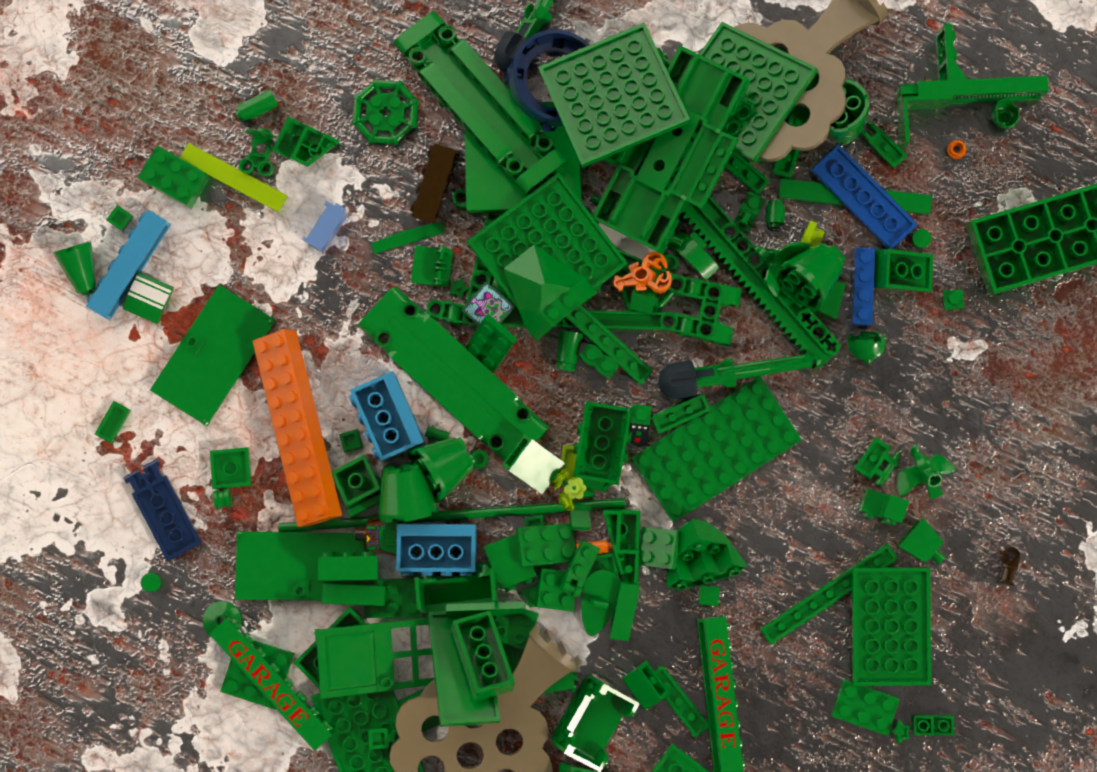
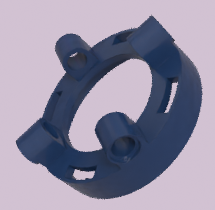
[504,29,590,132]

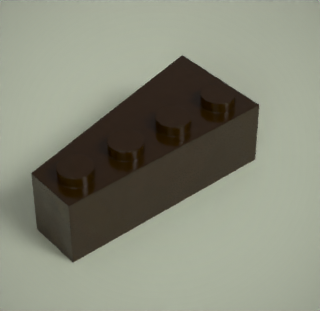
[410,143,461,223]

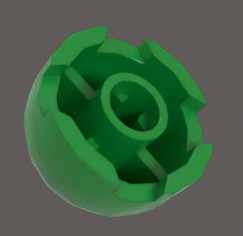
[848,331,886,363]

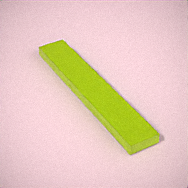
[180,143,288,213]

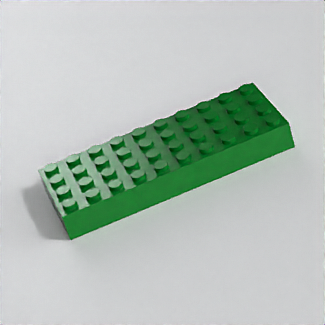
[966,184,1097,297]

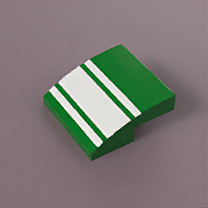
[122,272,174,324]

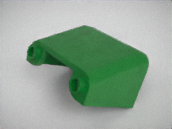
[551,675,639,772]

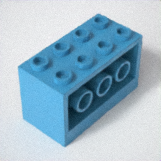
[349,371,426,463]
[396,524,477,576]

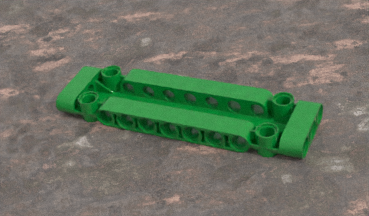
[393,11,569,195]
[358,286,550,461]

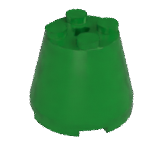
[828,79,869,145]
[775,243,844,312]
[407,437,476,502]
[379,462,438,523]

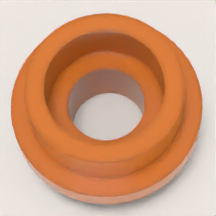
[947,140,966,159]

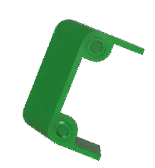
[414,568,500,615]

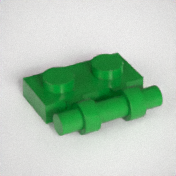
[853,437,902,487]

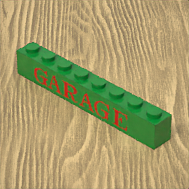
[697,616,745,772]
[209,617,335,751]

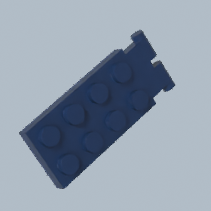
[123,458,203,562]

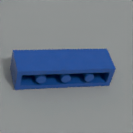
[849,248,875,328]

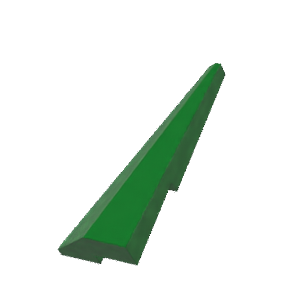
[603,508,641,608]

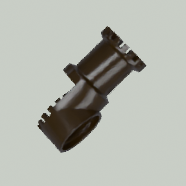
[997,547,1020,586]

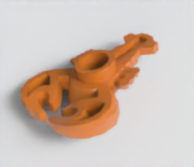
[613,252,672,294]

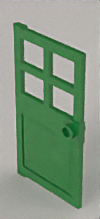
[314,617,435,699]

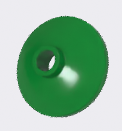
[203,601,242,637]

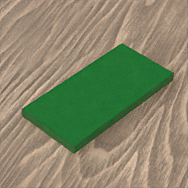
[427,611,501,727]

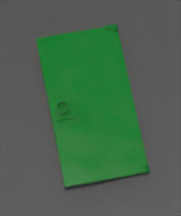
[150,284,276,426]
[235,531,365,601]

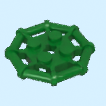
[351,79,420,146]

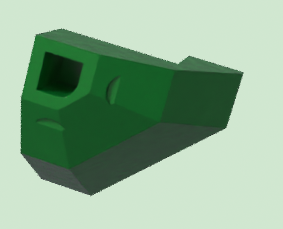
[667,519,747,591]

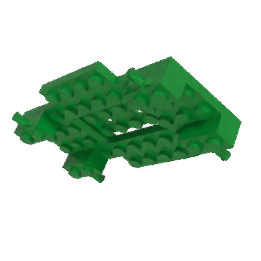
[590,45,755,254]

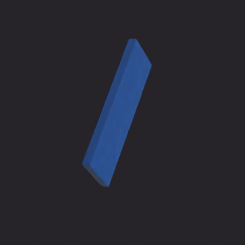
[810,144,918,249]

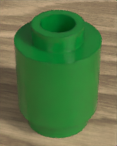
[765,200,785,229]

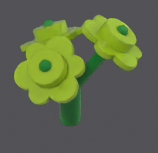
[553,470,594,511]

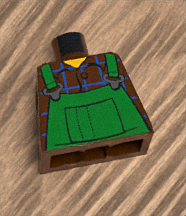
[355,517,399,556]

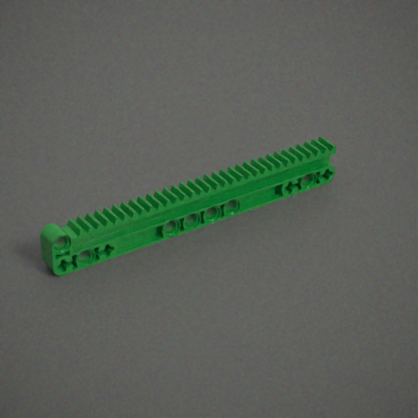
[654,160,840,371]

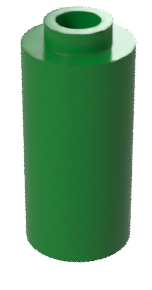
[235,89,279,123]

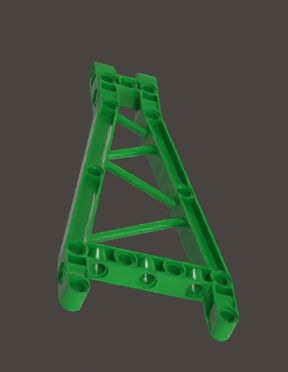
[427,189,742,346]

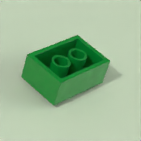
[137,145,210,210]
[318,552,379,581]

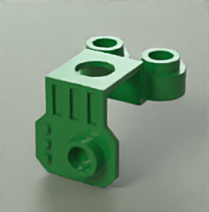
[239,128,274,177]

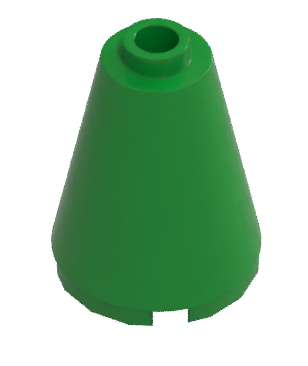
[54,242,96,296]

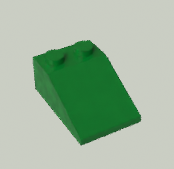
[874,249,933,292]

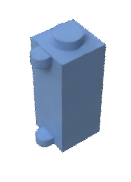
[301,201,348,254]

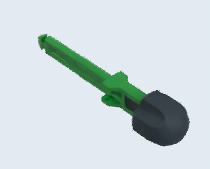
[494,0,554,72]
[658,353,822,399]

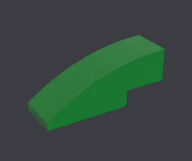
[322,584,386,606]

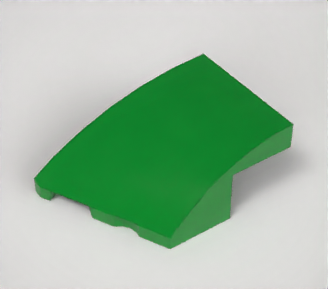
[271,116,340,167]

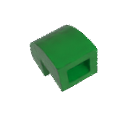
[668,231,719,280]

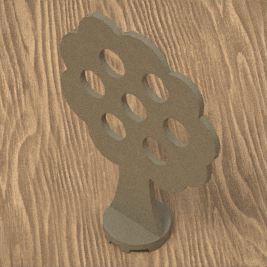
[734,0,888,162]
[390,624,582,772]

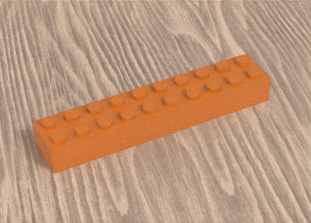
[252,329,342,527]

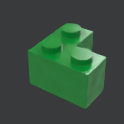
[858,489,909,526]

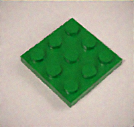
[220,640,295,710]

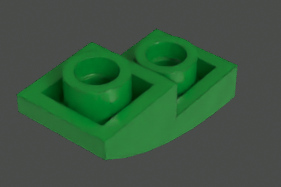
[914,715,954,736]

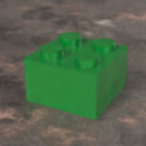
[331,454,381,508]

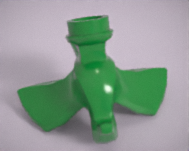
[755,242,811,297]
[897,444,956,500]

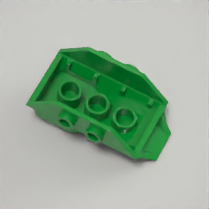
[573,401,632,492]

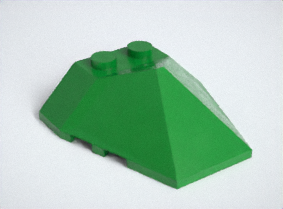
[504,245,597,341]

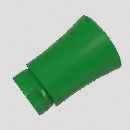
[556,330,584,371]

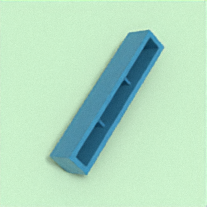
[86,210,171,320]

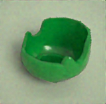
[991,98,1020,129]

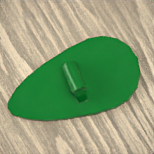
[581,570,620,636]

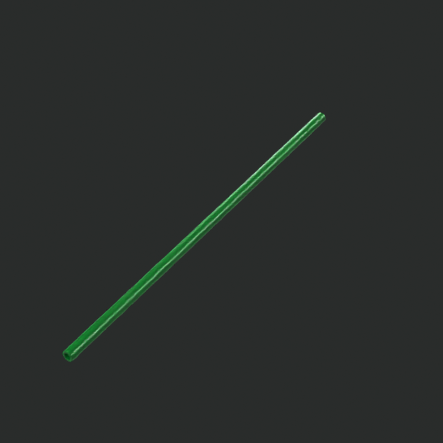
[278,498,625,532]

